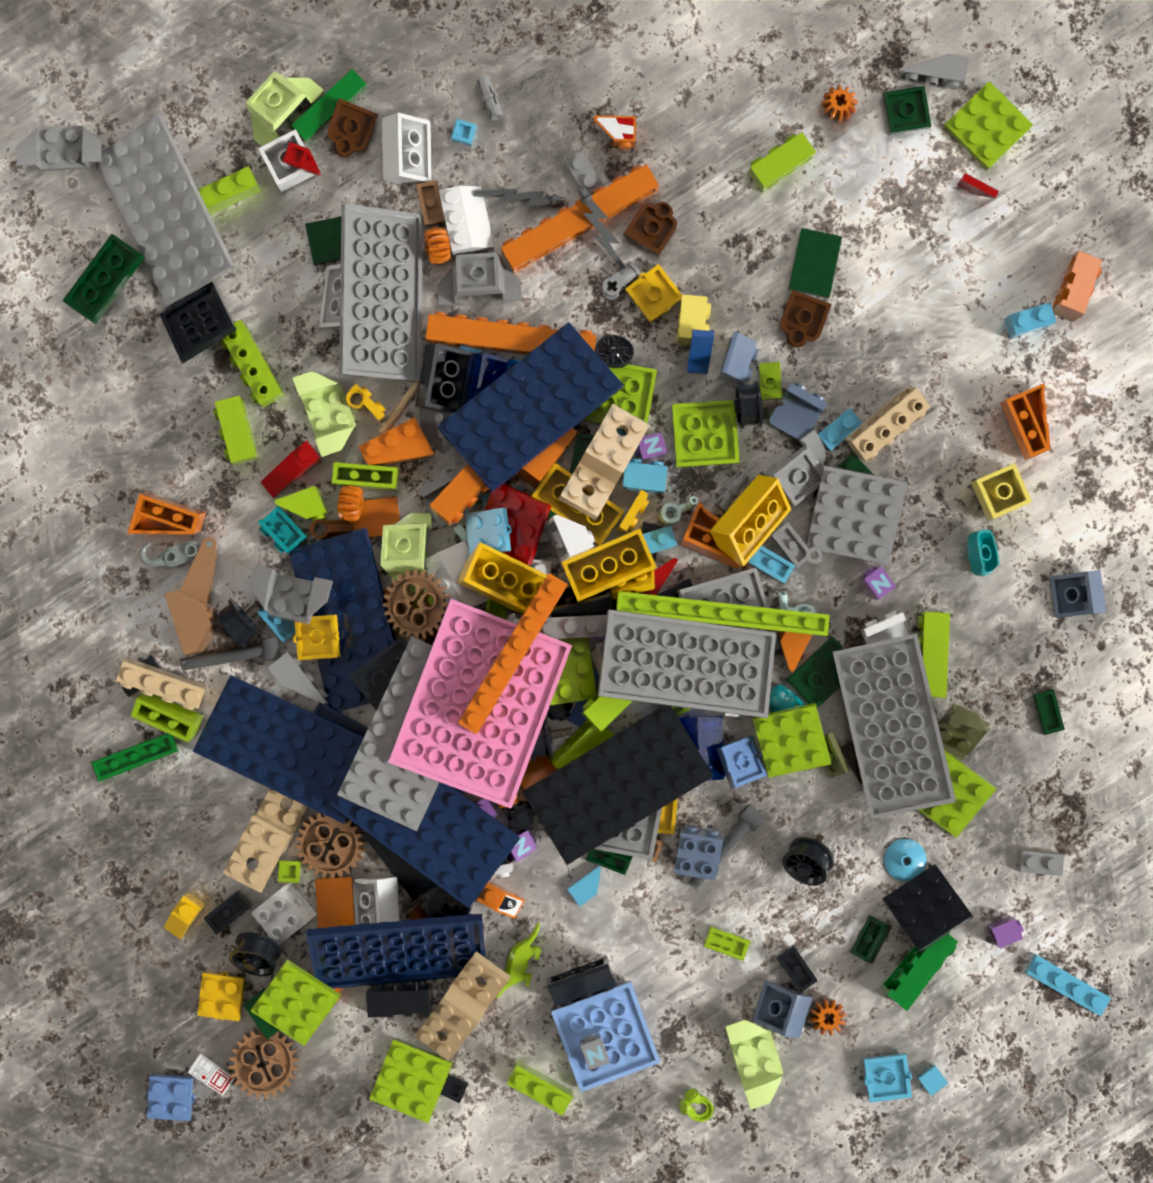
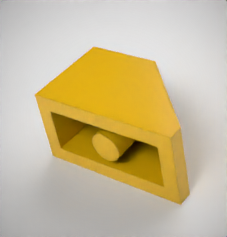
[163,892,206,940]

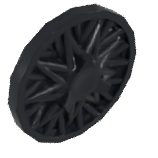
[595,335,634,368]

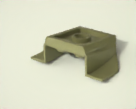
[938,703,991,760]

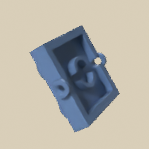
[717,735,767,789]
[147,1074,195,1121]

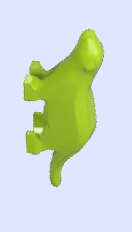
[496,923,542,998]

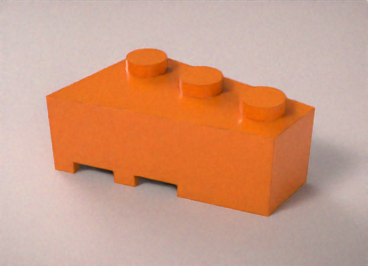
[1000,383,1051,460]
[680,502,741,570]

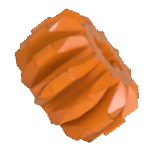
[821,84,858,122]
[424,227,451,264]
[337,485,364,521]
[809,998,846,1036]

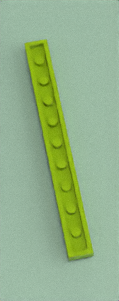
[616,591,830,636]

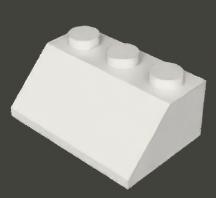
[382,113,431,184]
[439,186,494,257]
[319,264,341,331]
[545,515,595,562]
[424,540,490,609]
[353,876,400,925]

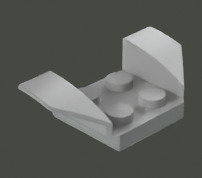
[17,126,102,171]
[437,252,522,306]
[748,429,825,506]
[251,565,333,625]

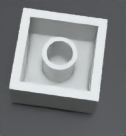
[258,129,314,192]

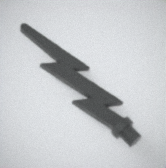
[578,187,625,269]
[474,188,565,207]

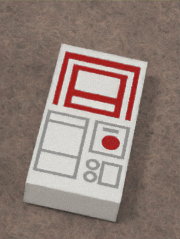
[188,1053,236,1096]

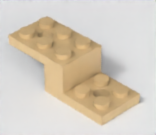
[559,404,650,520]
[223,789,309,893]
[414,952,511,1061]

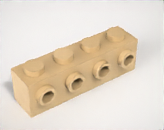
[845,386,931,461]
[116,657,207,710]

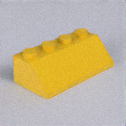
[710,474,791,566]
[561,529,657,602]
[457,542,546,615]

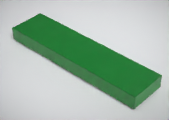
[291,69,367,142]
[91,733,179,782]

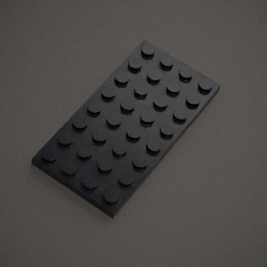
[522,705,714,865]

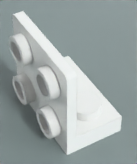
[252,883,317,945]

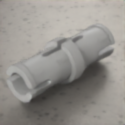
[476,75,504,120]
[714,470,749,512]

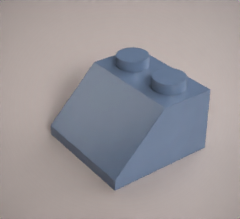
[719,331,759,385]
[1050,570,1106,618]
[752,980,813,1038]

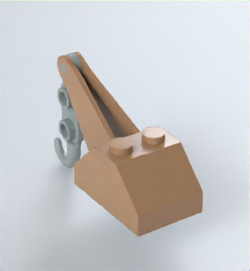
[139,537,219,656]

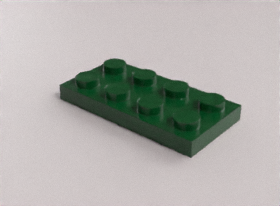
[62,233,145,325]

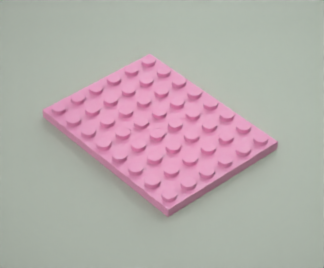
[388,599,572,808]

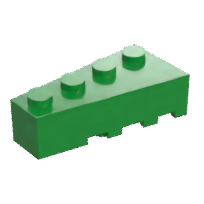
[880,934,958,1011]

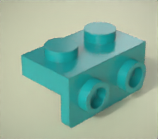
[258,506,308,554]

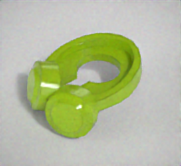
[679,1088,714,1122]

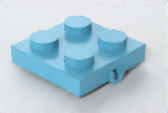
[465,508,512,556]
[863,1053,912,1103]

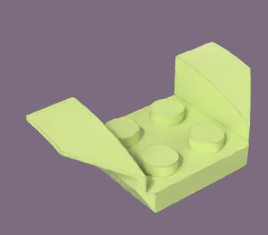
[246,72,324,146]
[292,371,357,457]
[380,513,432,593]
[725,1020,783,1110]

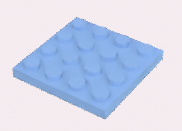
[551,980,661,1092]

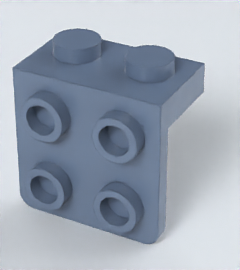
[769,383,828,440]
[674,825,723,880]

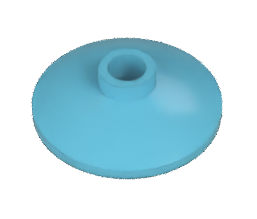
[884,839,927,881]

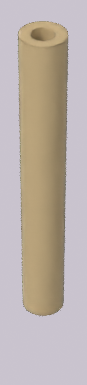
[379,381,419,434]

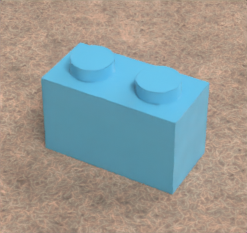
[1004,303,1057,339]
[622,459,668,494]

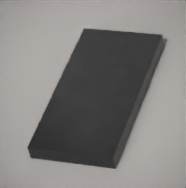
[362,831,437,901]

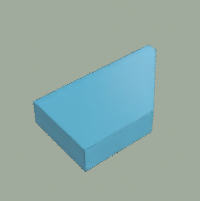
[567,866,601,906]

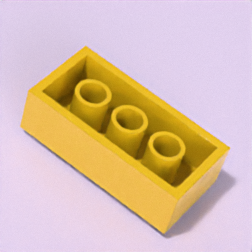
[532,463,625,546]

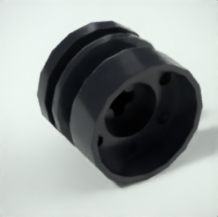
[426,885,473,918]

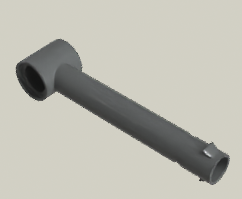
[180,637,281,671]
[688,803,766,890]

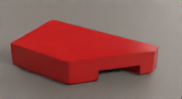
[282,142,321,177]
[957,173,999,199]

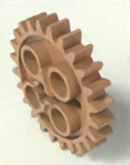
[383,569,451,639]
[296,812,365,879]
[228,1030,299,1099]

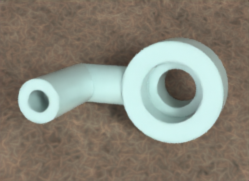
[659,496,698,525]
[779,591,815,613]

